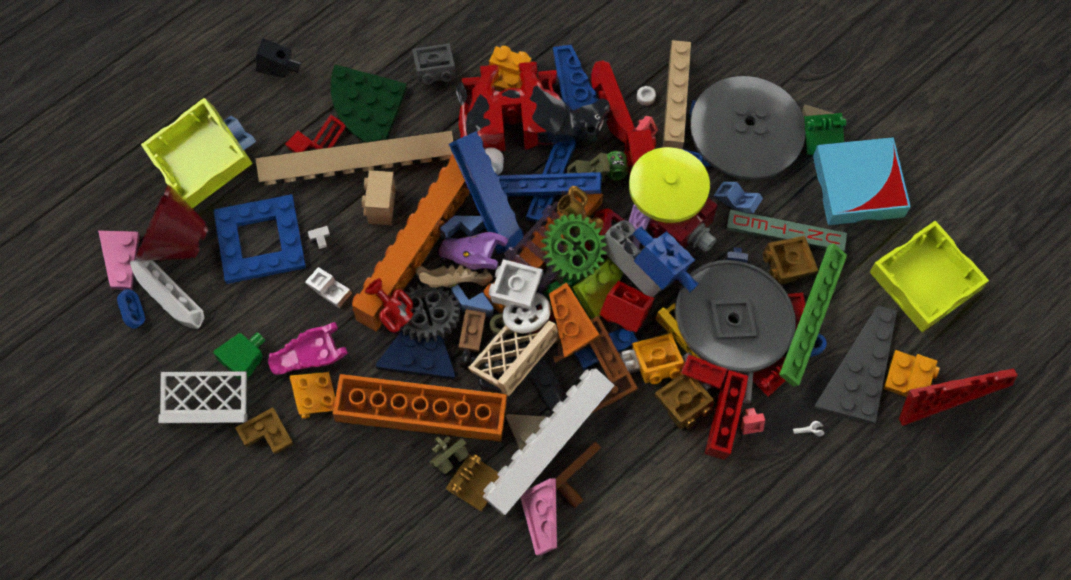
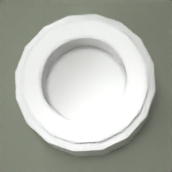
[637,86,656,106]

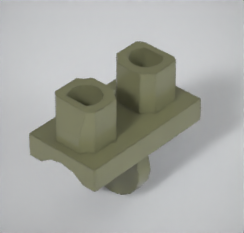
[429,436,469,474]

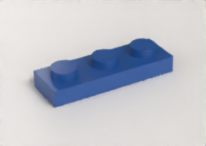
[575,327,638,370]

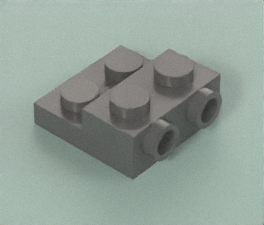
[412,43,456,85]

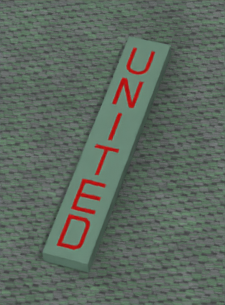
[726,210,847,252]

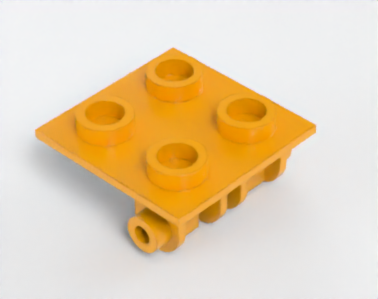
[290,372,335,419]

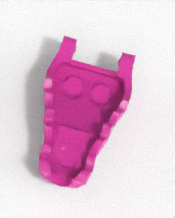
[268,322,348,375]

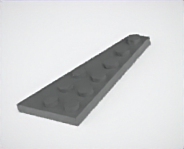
[813,305,897,425]

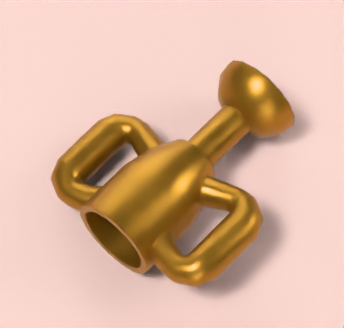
[557,185,604,234]

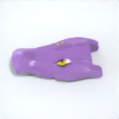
[438,232,509,270]

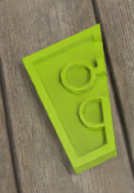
[572,257,624,319]

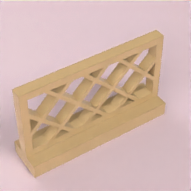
[469,311,559,396]

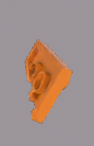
[549,283,600,358]

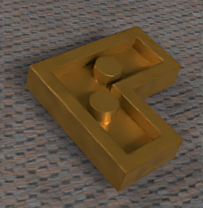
[235,408,293,455]

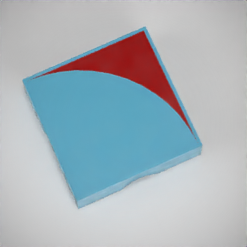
[813,137,910,225]

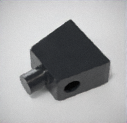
[256,38,301,78]

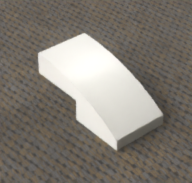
[305,267,352,308]

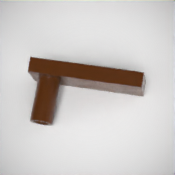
[556,442,601,508]

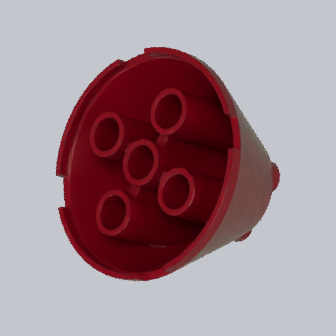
[135,184,208,261]

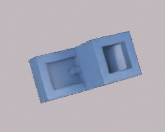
[224,116,256,150]
[714,181,763,213]
[440,216,485,239]
[451,284,493,317]

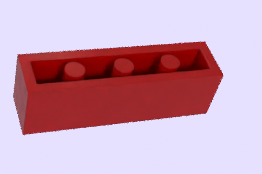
[705,370,749,460]

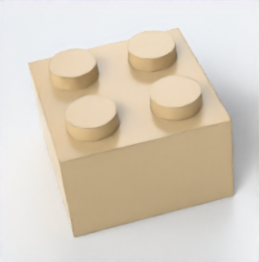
[362,170,396,225]

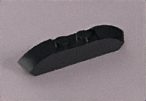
[509,332,567,415]

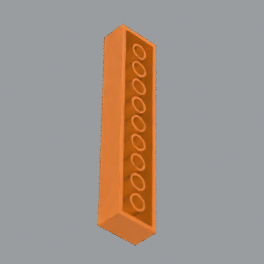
[352,153,470,332]

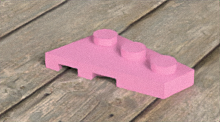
[98,231,140,290]
[520,478,557,555]

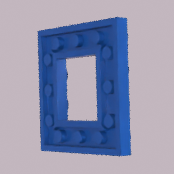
[214,194,306,284]

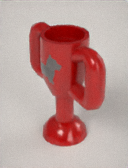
[365,278,413,333]

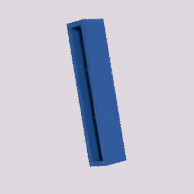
[449,132,525,254]

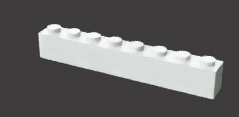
[482,369,615,515]

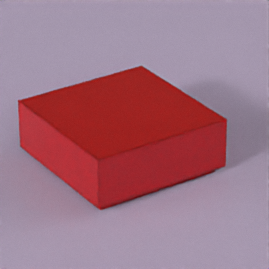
[285,131,312,153]

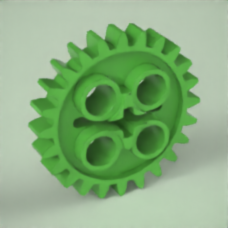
[541,214,607,280]

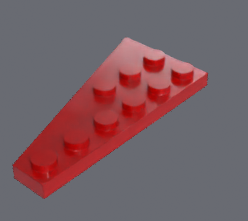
[899,369,1018,426]

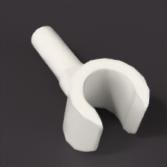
[793,421,824,436]

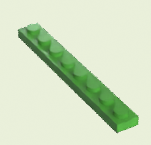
[779,243,847,387]

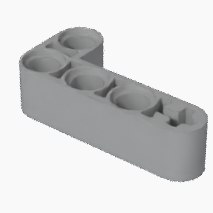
[601,220,661,297]

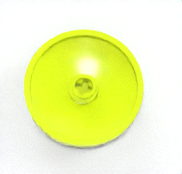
[629,147,710,223]

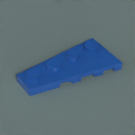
[553,45,598,110]

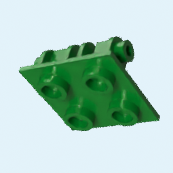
[804,113,846,155]

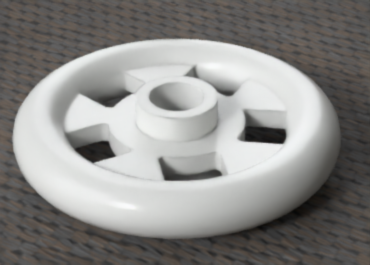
[503,292,551,333]

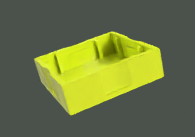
[141,98,253,208]
[870,221,989,332]

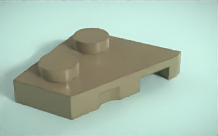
[505,414,550,451]

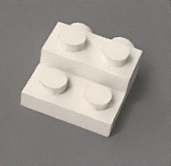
[489,259,543,309]

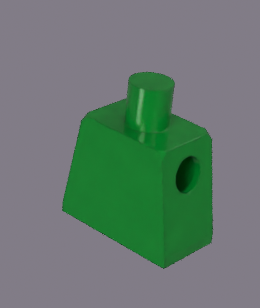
[213,332,265,381]

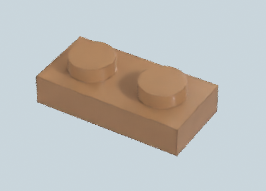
[459,309,486,353]

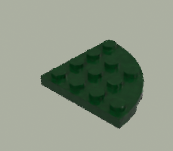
[330,64,407,143]

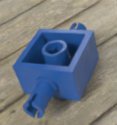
[632,226,699,293]

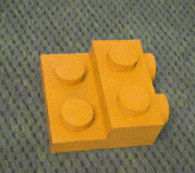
[489,46,531,91]
[632,333,684,384]
[883,350,939,397]

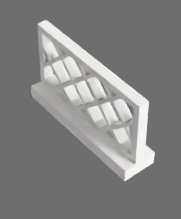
[159,372,248,423]

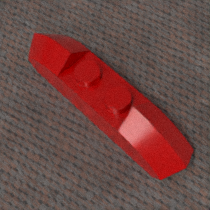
[591,60,634,143]

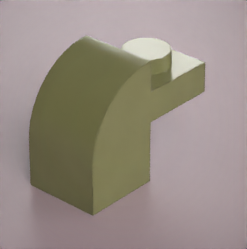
[566,153,610,183]

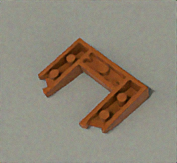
[553,316,639,413]

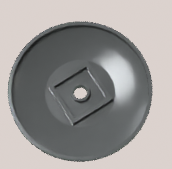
[690,76,806,180]
[675,260,796,373]

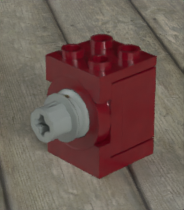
[647,197,718,253]

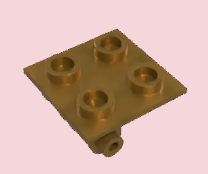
[446,454,499,511]

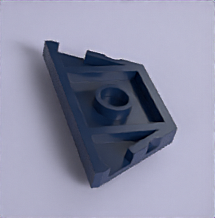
[376,331,455,380]

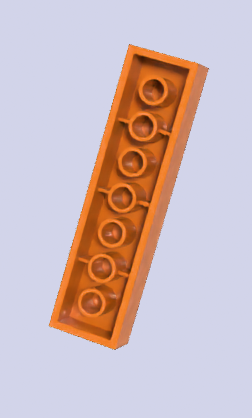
[333,374,507,442]

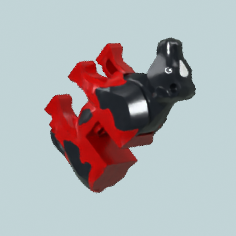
[456,62,611,151]

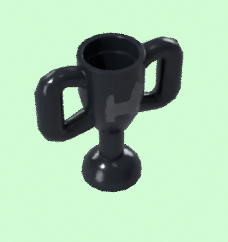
[460,346,514,393]

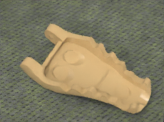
[416,265,493,288]

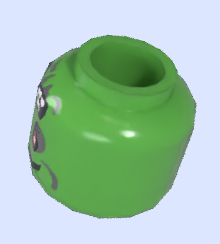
[606,151,630,181]

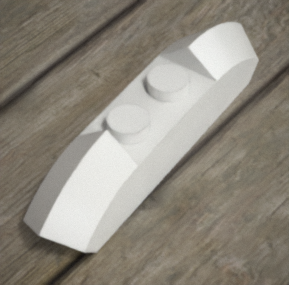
[130,260,204,329]

